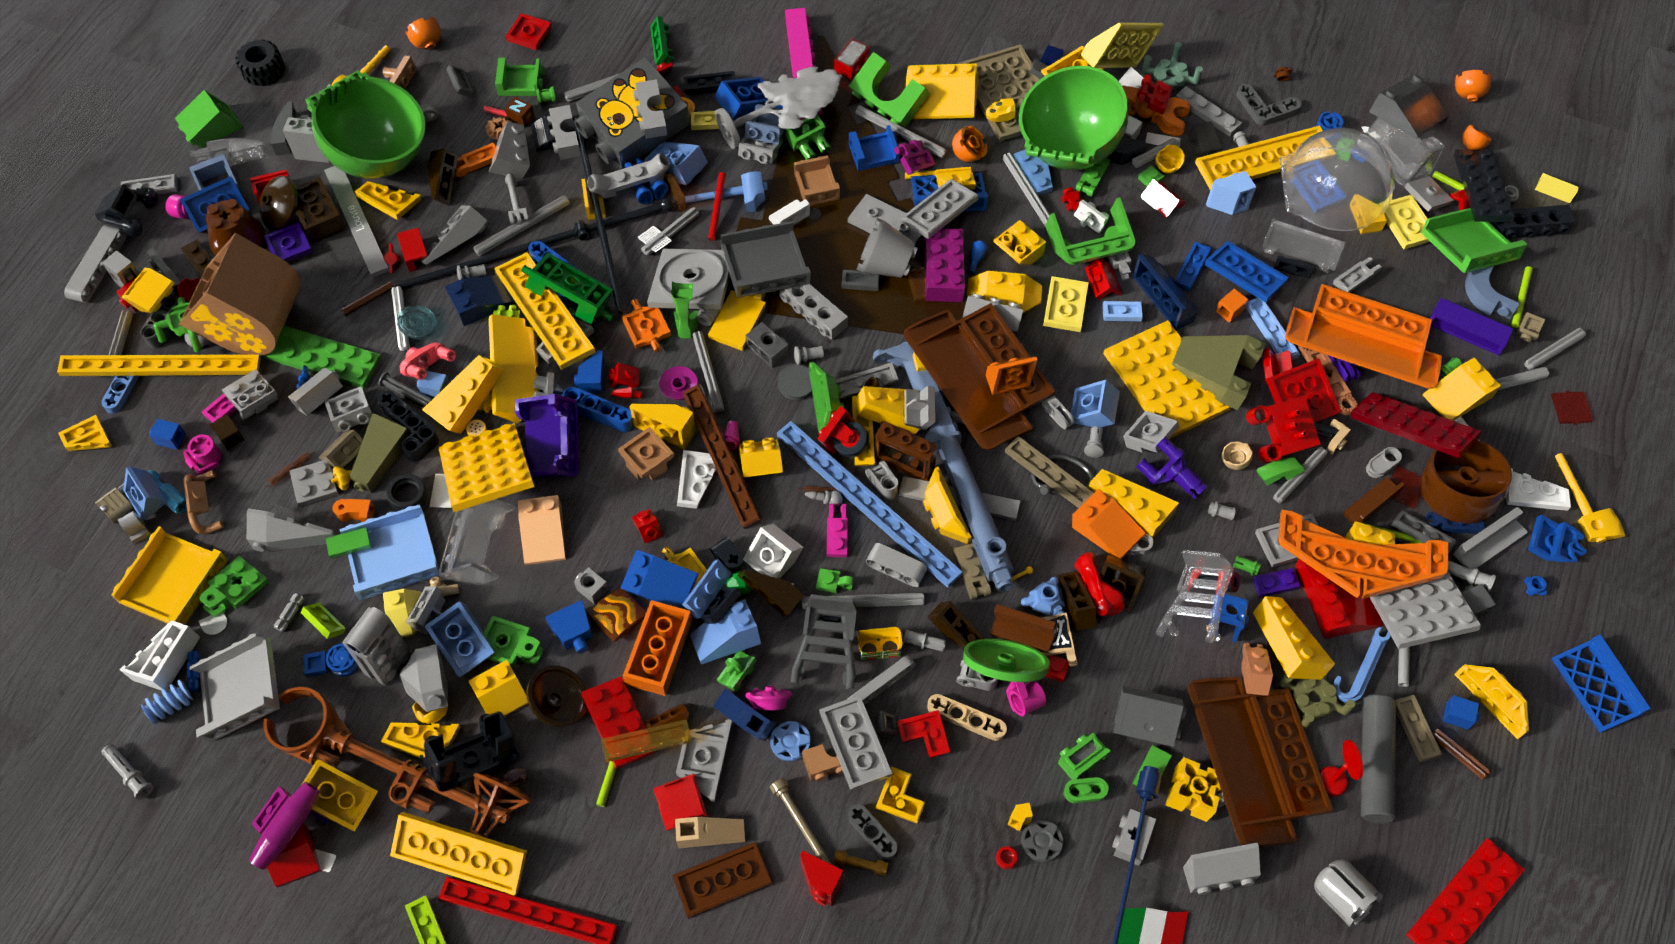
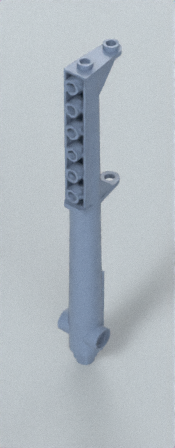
[873,341,1014,592]

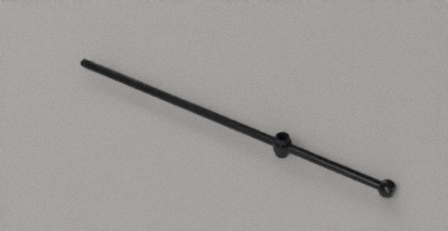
[393,197,673,289]

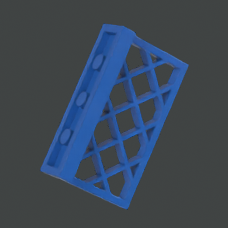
[911,173,988,212]
[1552,634,1651,733]

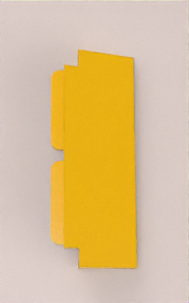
[489,314,540,423]

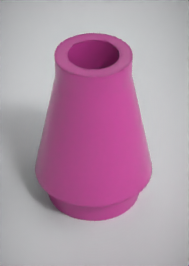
[723,421,740,451]

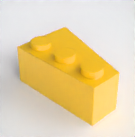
[855,386,919,435]

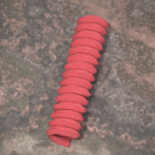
[484,105,507,118]

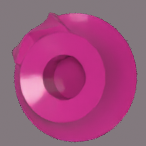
[746,686,793,710]

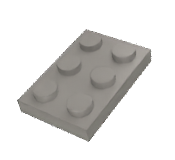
[1255,514,1318,567]

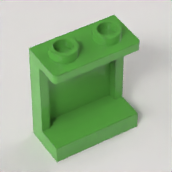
[495,58,545,96]

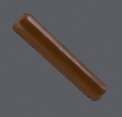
[1433,728,1491,779]

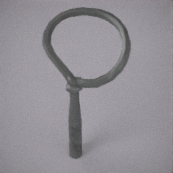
[1031,455,1094,495]

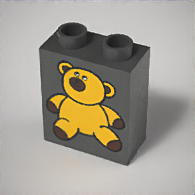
[574,57,690,169]

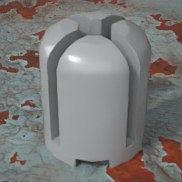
[1314,859,1383,927]

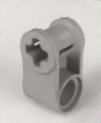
[865,461,898,500]
[956,660,998,691]

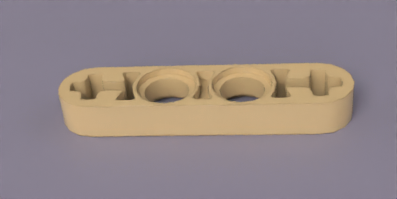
[927,694,1007,741]

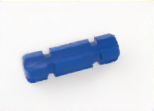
[187,651,200,692]

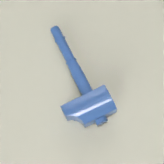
[684,171,768,212]

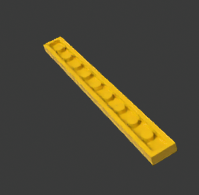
[57,355,261,376]

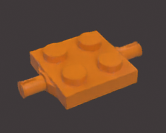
[622,299,671,353]

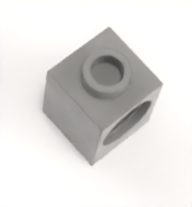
[574,567,609,605]

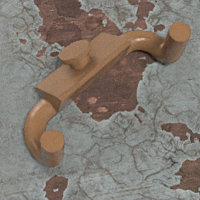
[183,470,224,534]

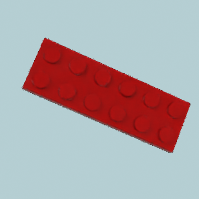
[1406,838,1525,944]

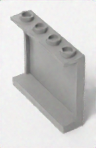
[190,633,280,741]

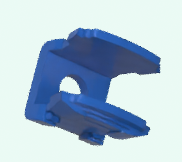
[1207,593,1249,643]

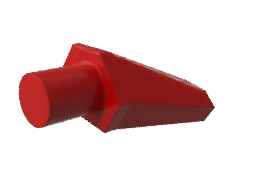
[611,387,642,399]

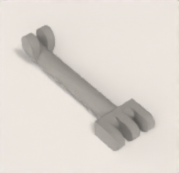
[505,173,529,224]

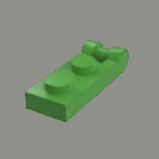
[1075,158,1111,197]

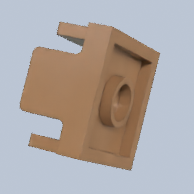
[618,427,674,481]

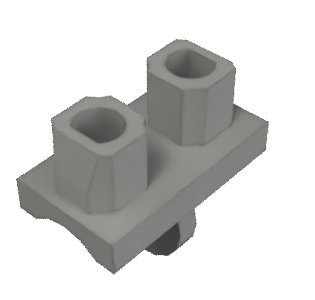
[533,372,564,397]

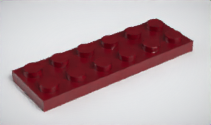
[1351,392,1481,458]

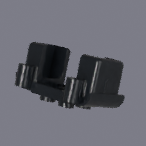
[420,711,520,792]

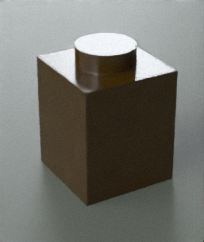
[210,414,245,450]

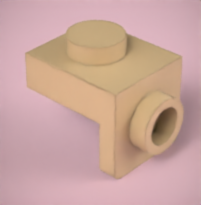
[1326,419,1351,455]

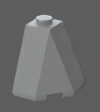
[400,644,448,712]

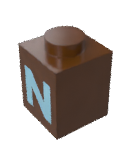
[505,97,535,127]

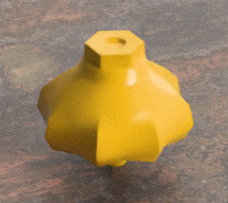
[331,466,352,490]

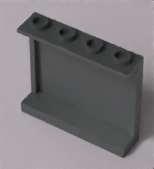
[721,221,811,298]

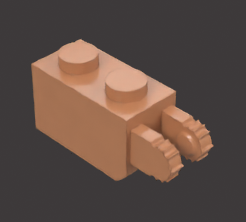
[1241,643,1273,695]

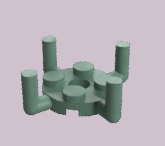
[1142,42,1203,91]

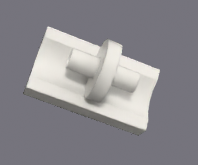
[1074,200,1109,234]

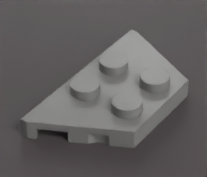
[676,719,733,802]

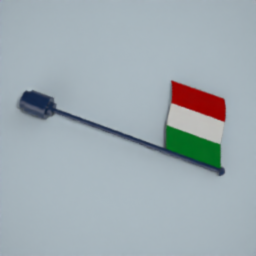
[1112,766,1188,944]

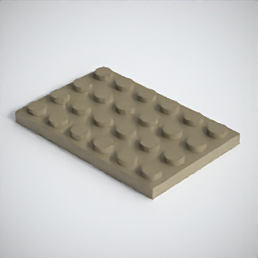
[958,44,1040,142]

